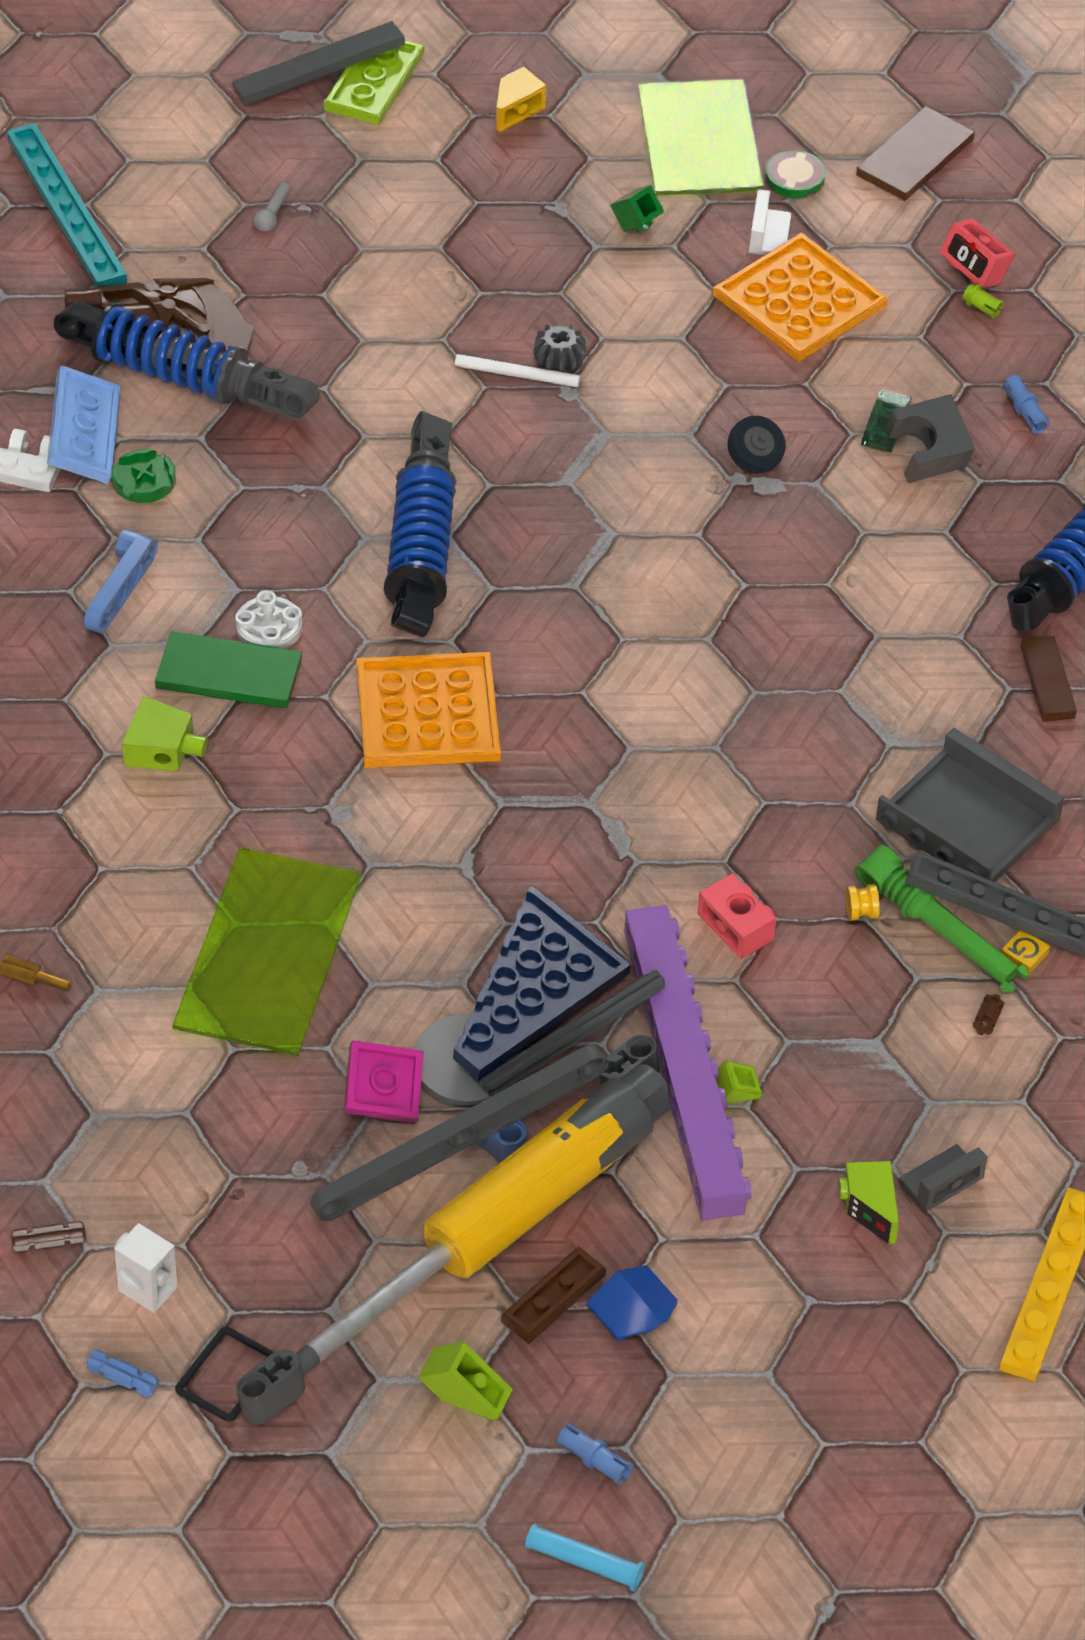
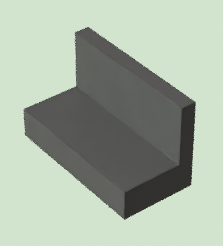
[899,1144,988,1212]

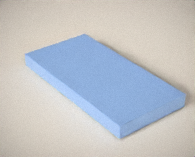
[47,365,120,484]

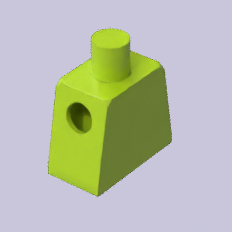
[122,696,208,771]

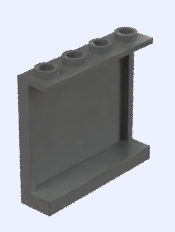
[876,728,1064,882]

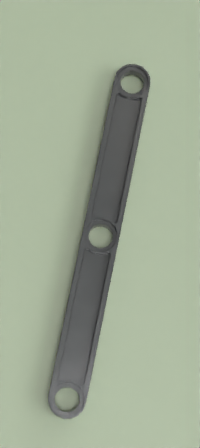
[310,1044,609,1221]

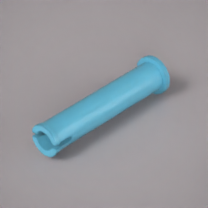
[525,1524,645,1592]

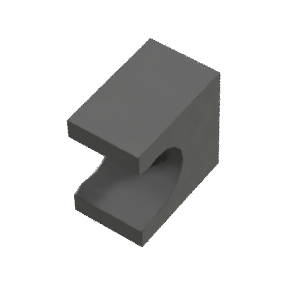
[884,394,975,483]

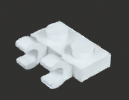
[0,428,61,493]

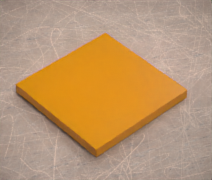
[713,232,888,362]
[356,652,501,768]

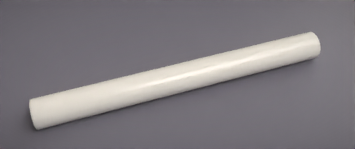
[455,354,581,388]

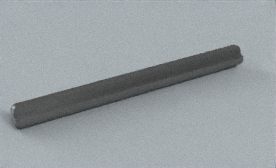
[481,970,665,1096]

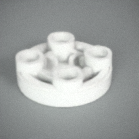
[235,590,302,649]

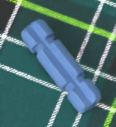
[86,1349,159,1397]

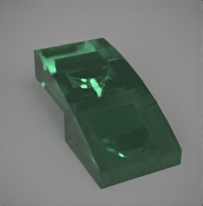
[861,389,912,453]

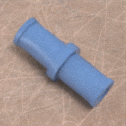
[1002,375,1050,434]
[557,1423,633,1485]

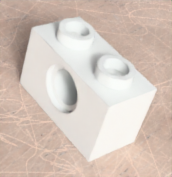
[114,1223,178,1313]

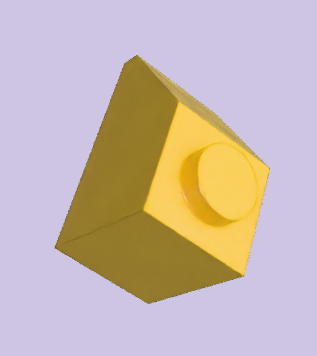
[496,67,546,132]

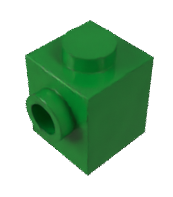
[610,185,665,232]

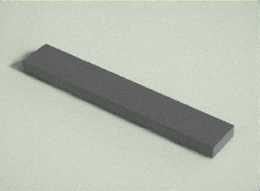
[232,21,406,105]
[905,850,1085,957]

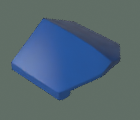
[586,1265,678,1341]

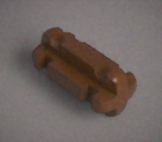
[973,994,1004,1035]

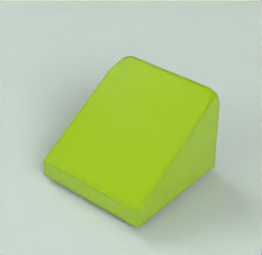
[716,1060,763,1104]

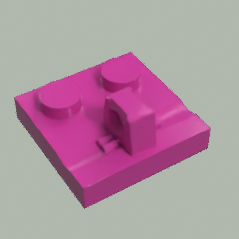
[343,1040,424,1124]

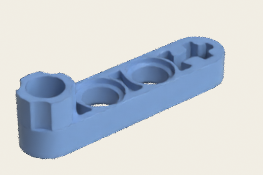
[84,530,158,634]

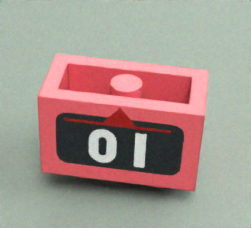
[939,218,1015,289]

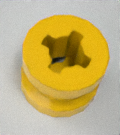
[845,884,880,921]

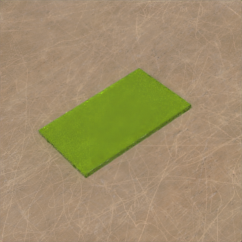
[638,79,763,196]

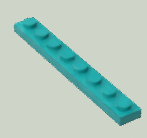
[7,123,127,287]

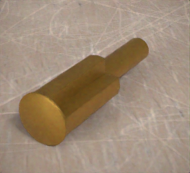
[0,954,72,991]

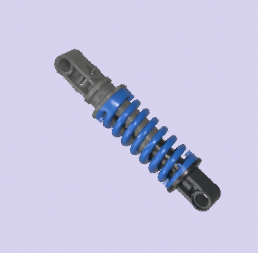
[53,301,320,419]
[384,411,457,638]
[1007,506,1085,631]

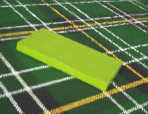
[324,40,424,125]

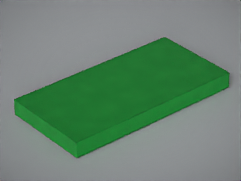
[155,631,302,709]

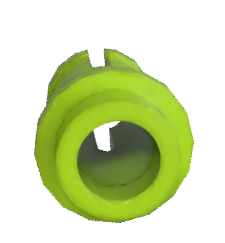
[962,284,1004,319]

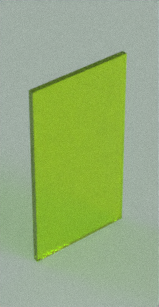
[172,847,361,1056]

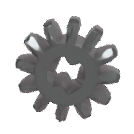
[533,322,587,373]

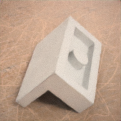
[748,189,791,255]

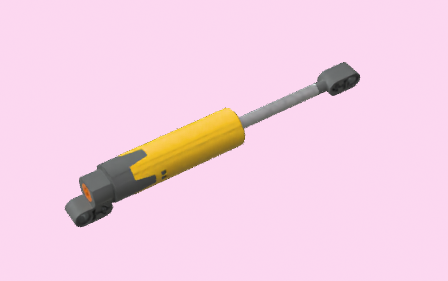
[236,1035,670,1424]

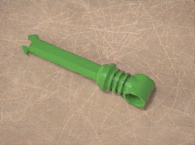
[854,845,1028,993]

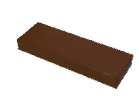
[1021,636,1077,722]
[501,1246,606,1344]

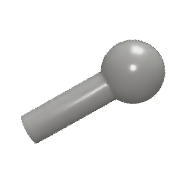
[253,182,291,231]

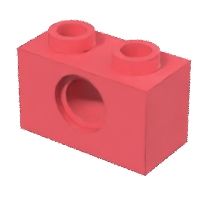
[697,873,776,959]

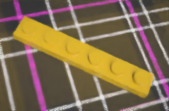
[999,1187,1085,1383]

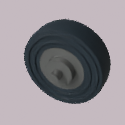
[727,415,786,474]

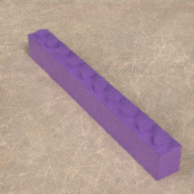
[624,905,751,1221]

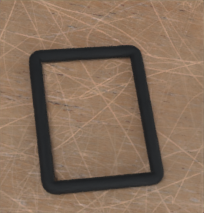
[175,1327,274,1421]

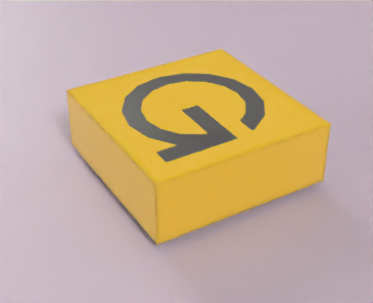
[1001,930,1050,975]

